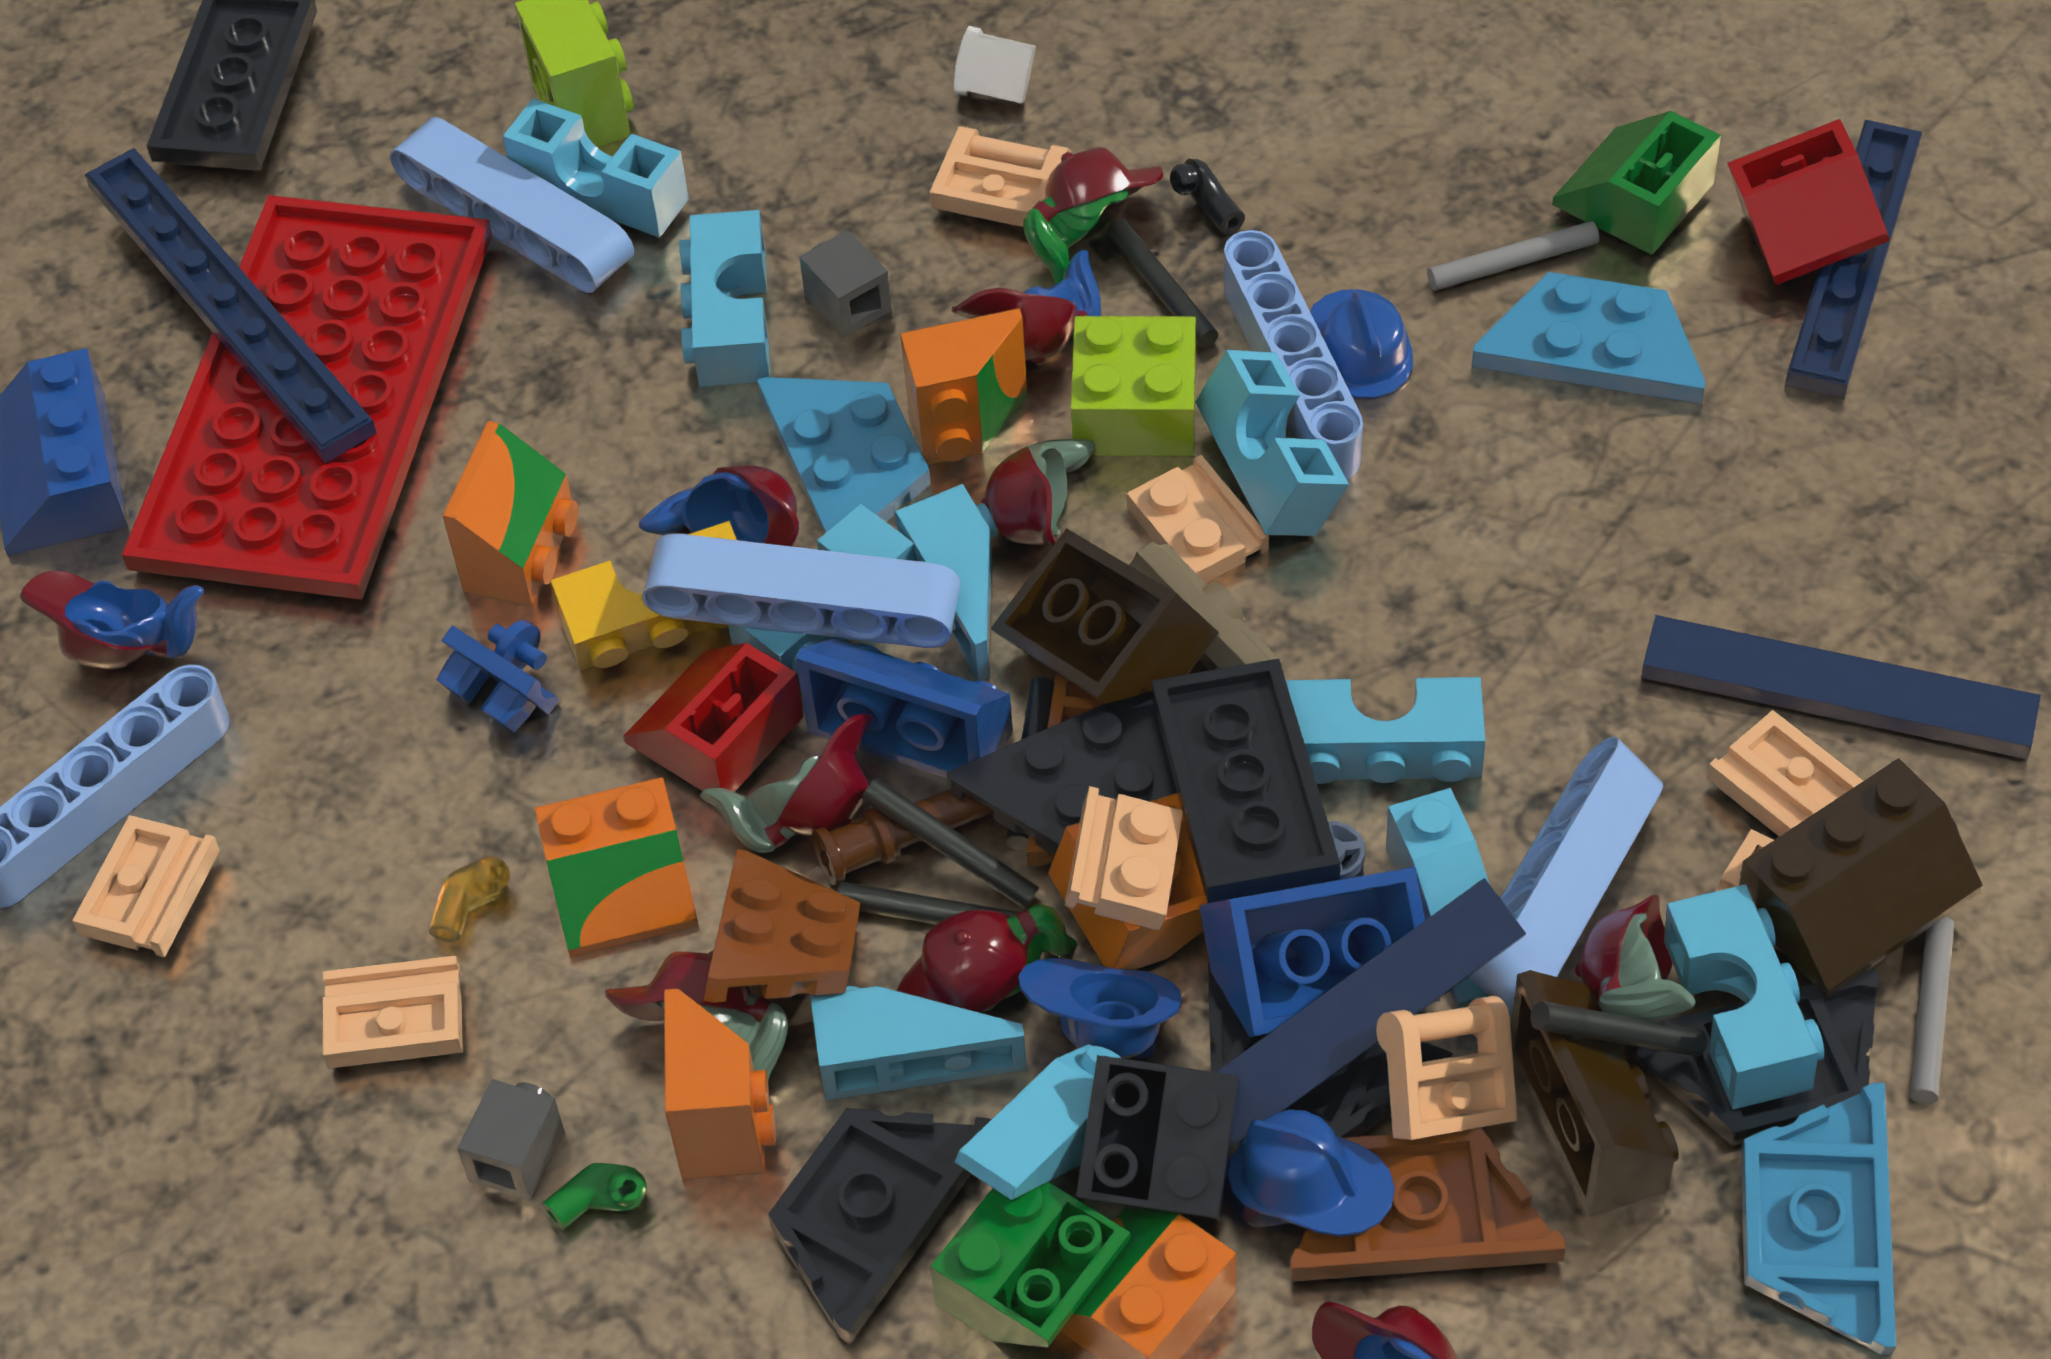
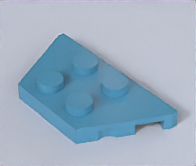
[1472,272,1706,404]
[757,377,931,535]
[1741,1082,1896,1355]

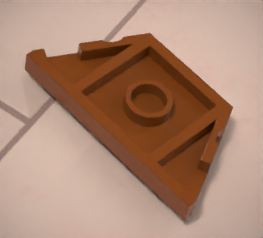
[703,849,861,1003]
[1290,1128,1566,1282]

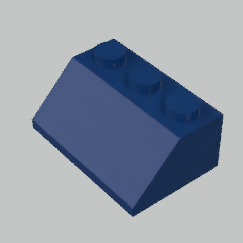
[0,348,128,556]
[796,638,1013,778]
[1199,867,1440,1037]

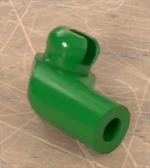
[541,1163,647,1230]

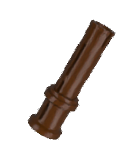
[812,789,994,885]

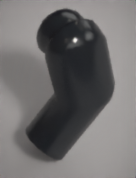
[1170,159,1245,235]

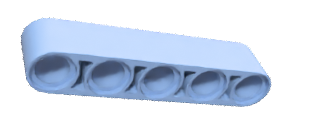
[390,117,634,293]
[1224,230,1363,479]
[642,534,961,648]
[0,664,230,909]
[1470,736,1663,1017]

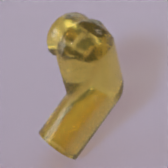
[429,856,510,943]

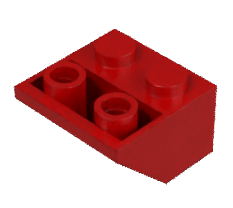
[1727,119,1890,285]
[623,643,804,792]

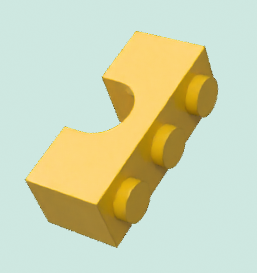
[550,521,737,671]

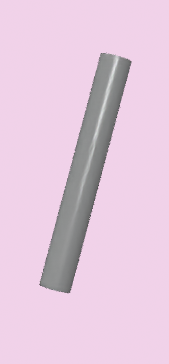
[1427,221,1599,291]
[1910,917,1954,1104]

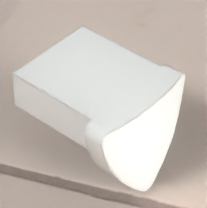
[954,26,1036,103]

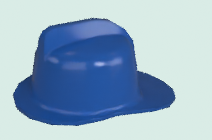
[1310,289,1413,399]
[1018,958,1182,1059]
[1228,1110,1395,1237]

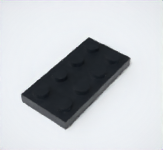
[147,0,317,170]
[1151,658,1341,903]

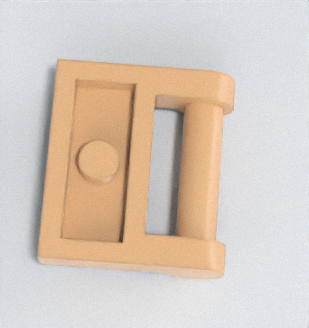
[929,126,1071,227]
[1376,996,1517,1140]

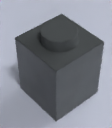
[799,230,892,338]
[457,1079,565,1201]

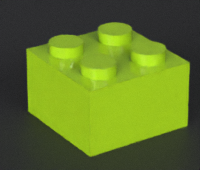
[515,0,635,147]
[1071,316,1196,456]

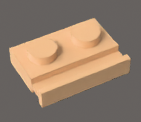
[1126,455,1269,583]
[1706,710,1863,837]
[1064,786,1183,931]
[72,815,220,957]
[323,956,463,1069]

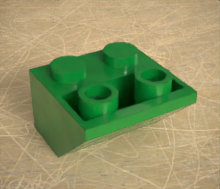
[1552,111,1721,255]
[930,1182,1131,1347]

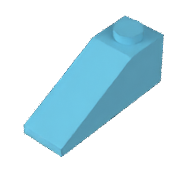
[895,484,997,681]
[1385,788,1489,1008]
[810,986,1027,1100]
[955,1044,1121,1200]

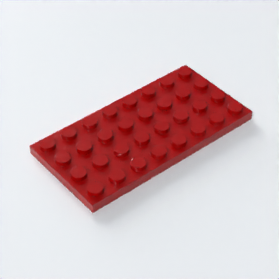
[122,195,492,600]

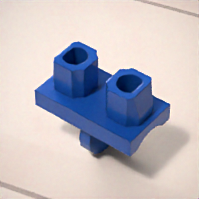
[436,620,560,733]

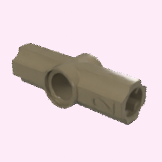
[1129,541,1283,670]

